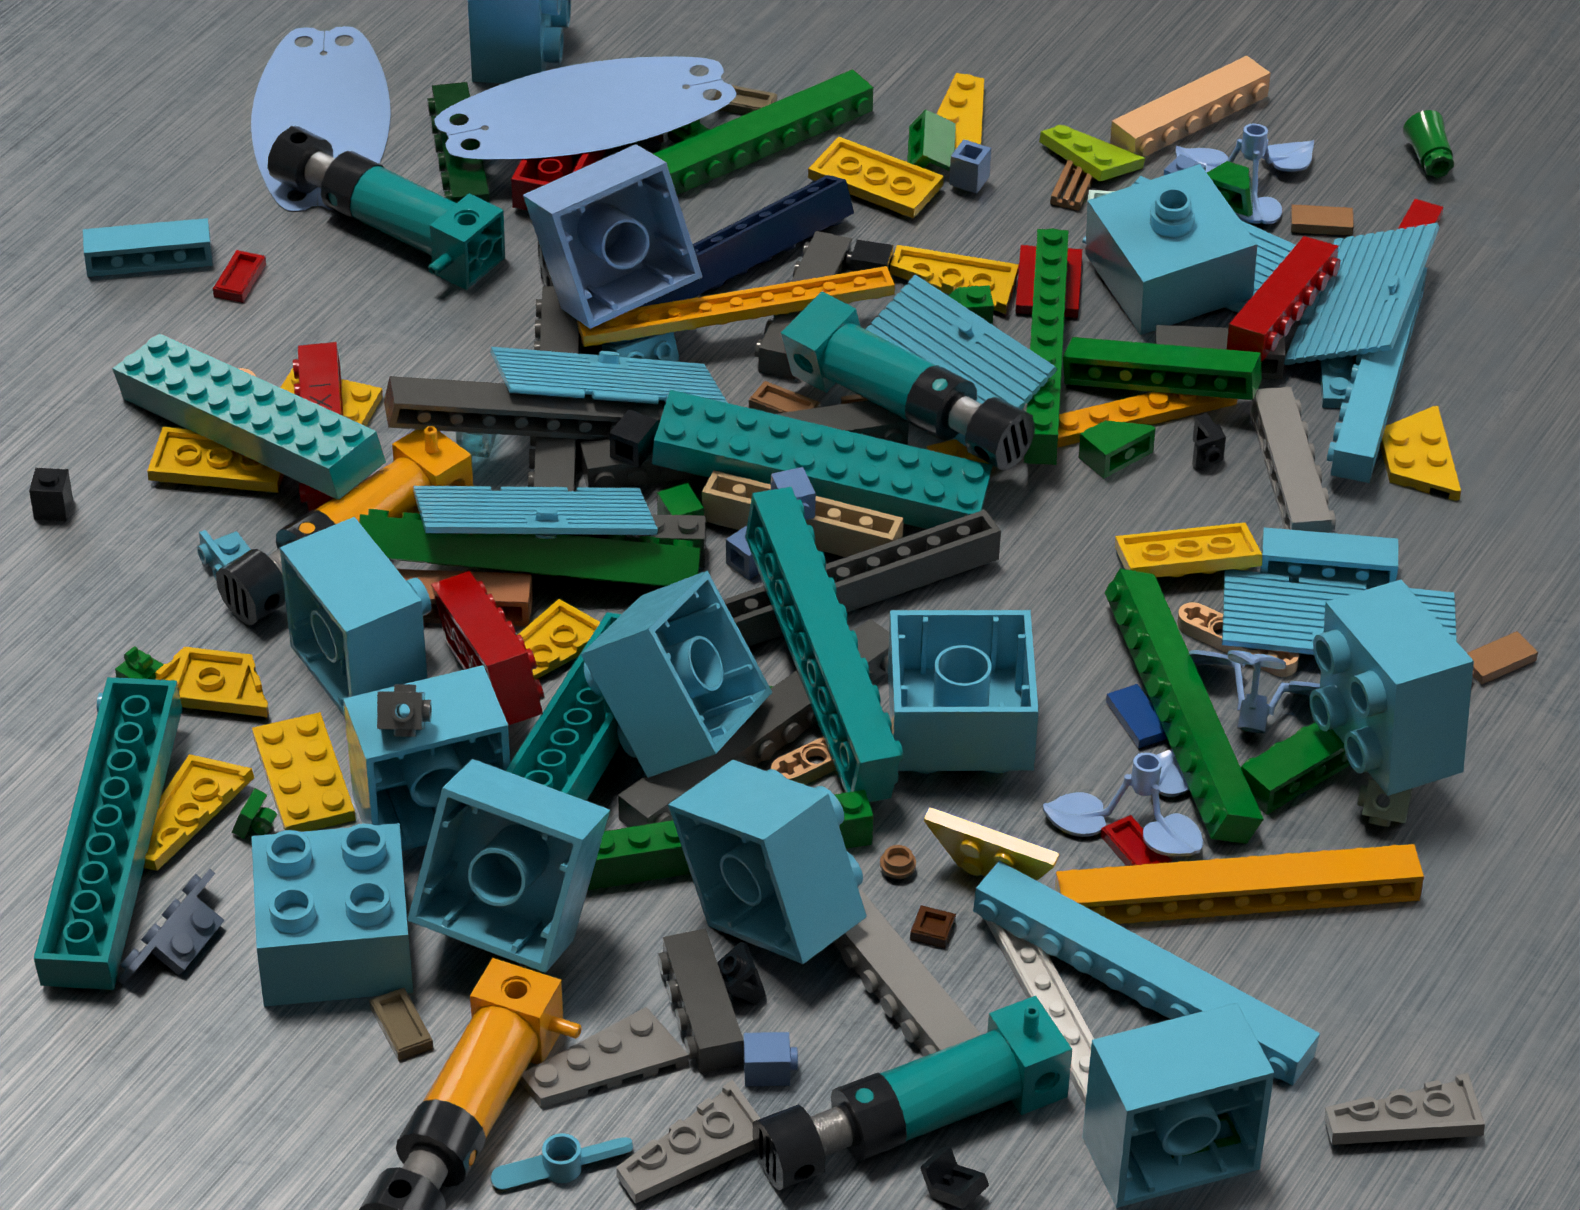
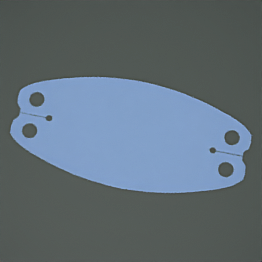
[251,26,391,211]
[434,56,737,160]

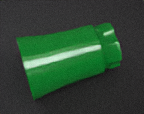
[1403,110,1454,178]

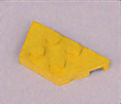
[1380,406,1461,501]
[155,647,269,717]
[924,807,1059,881]

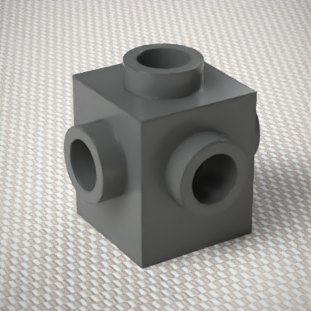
[377,684,432,737]

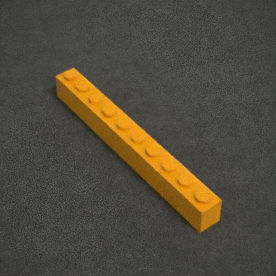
[1055,844,1424,924]

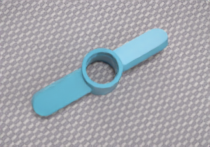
[490,1133,633,1190]

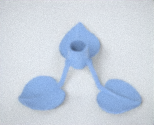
[1175,123,1314,224]
[1189,650,1320,733]
[1043,749,1203,857]

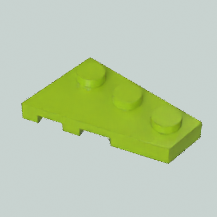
[1039,125,1145,181]

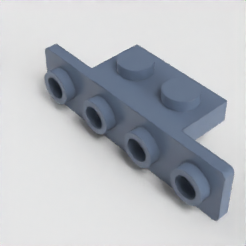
[117,869,224,984]

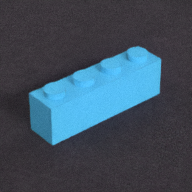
[83,218,213,277]
[1260,527,1399,589]

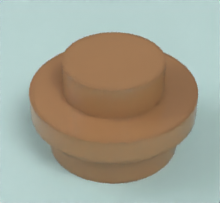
[880,845,916,879]

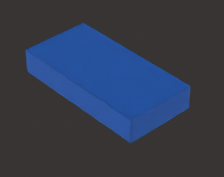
[1106,684,1168,749]

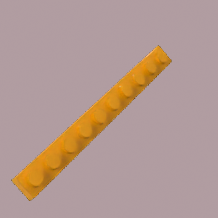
[577,266,895,347]
[927,392,1238,464]

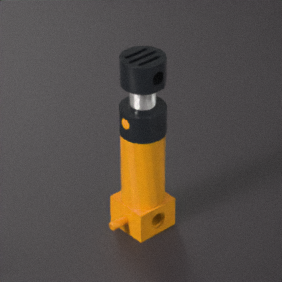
[216,426,473,625]
[359,958,582,1210]

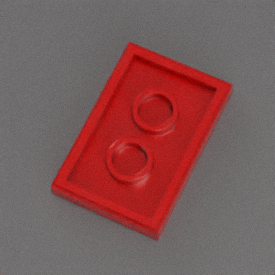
[1015,245,1083,318]

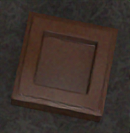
[910,905,956,949]

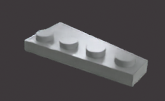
[520,1007,689,1108]
[1324,1073,1485,1145]
[616,1080,761,1204]

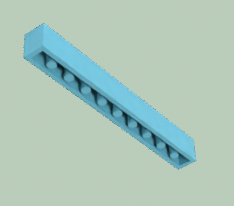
[1327,267,1428,483]
[973,861,1320,1086]

